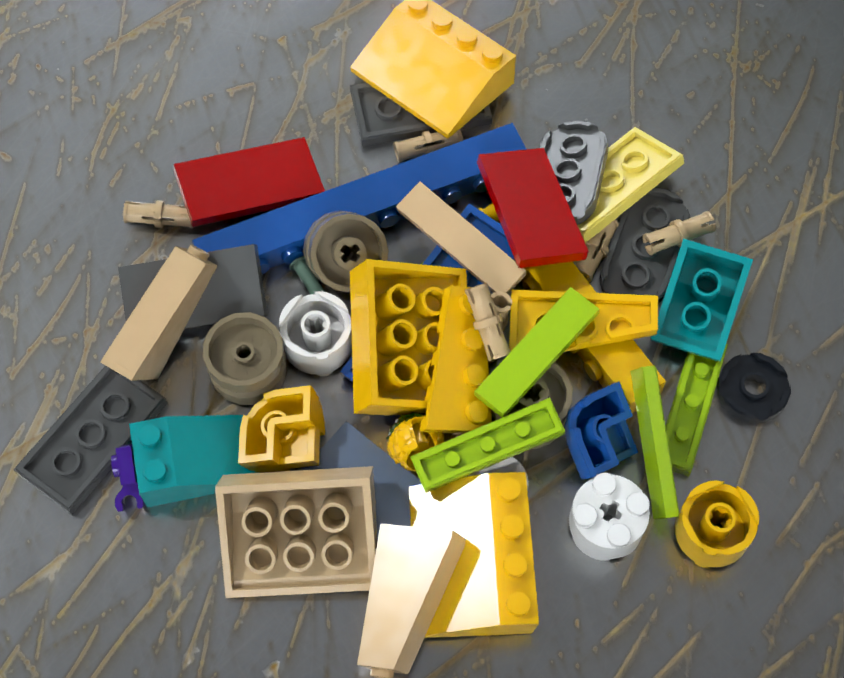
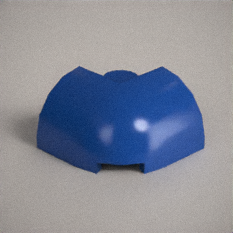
[564,381,638,479]

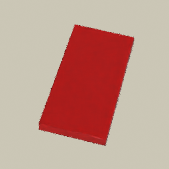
[174,137,325,227]
[477,148,589,268]

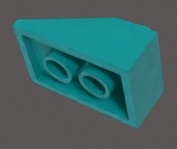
[650,238,753,362]
[129,415,255,508]

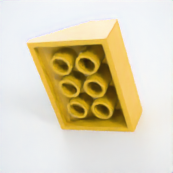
[350,0,516,139]
[350,259,467,415]
[408,472,539,638]

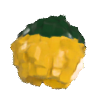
[386,412,444,471]

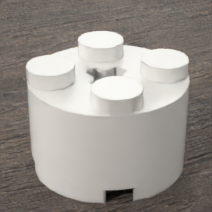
[279,291,352,376]
[569,473,650,561]

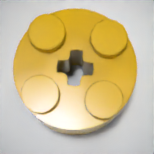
[675,480,759,568]

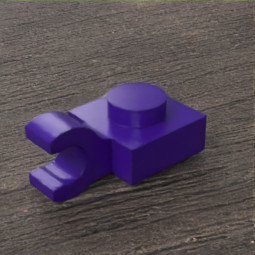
[111,444,145,512]

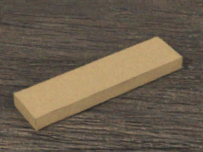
[396,181,527,294]

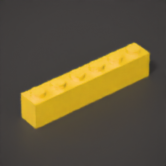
[522,262,666,413]

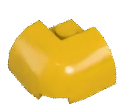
[238,385,325,473]

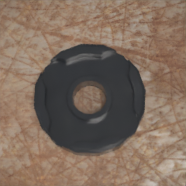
[717,353,791,423]

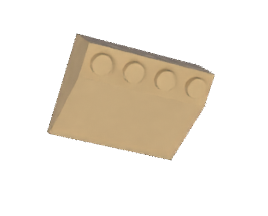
[215,466,377,598]

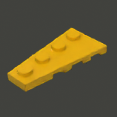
[420,285,492,434]
[509,289,658,352]

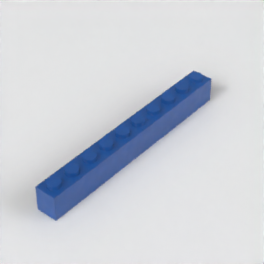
[192,122,526,274]

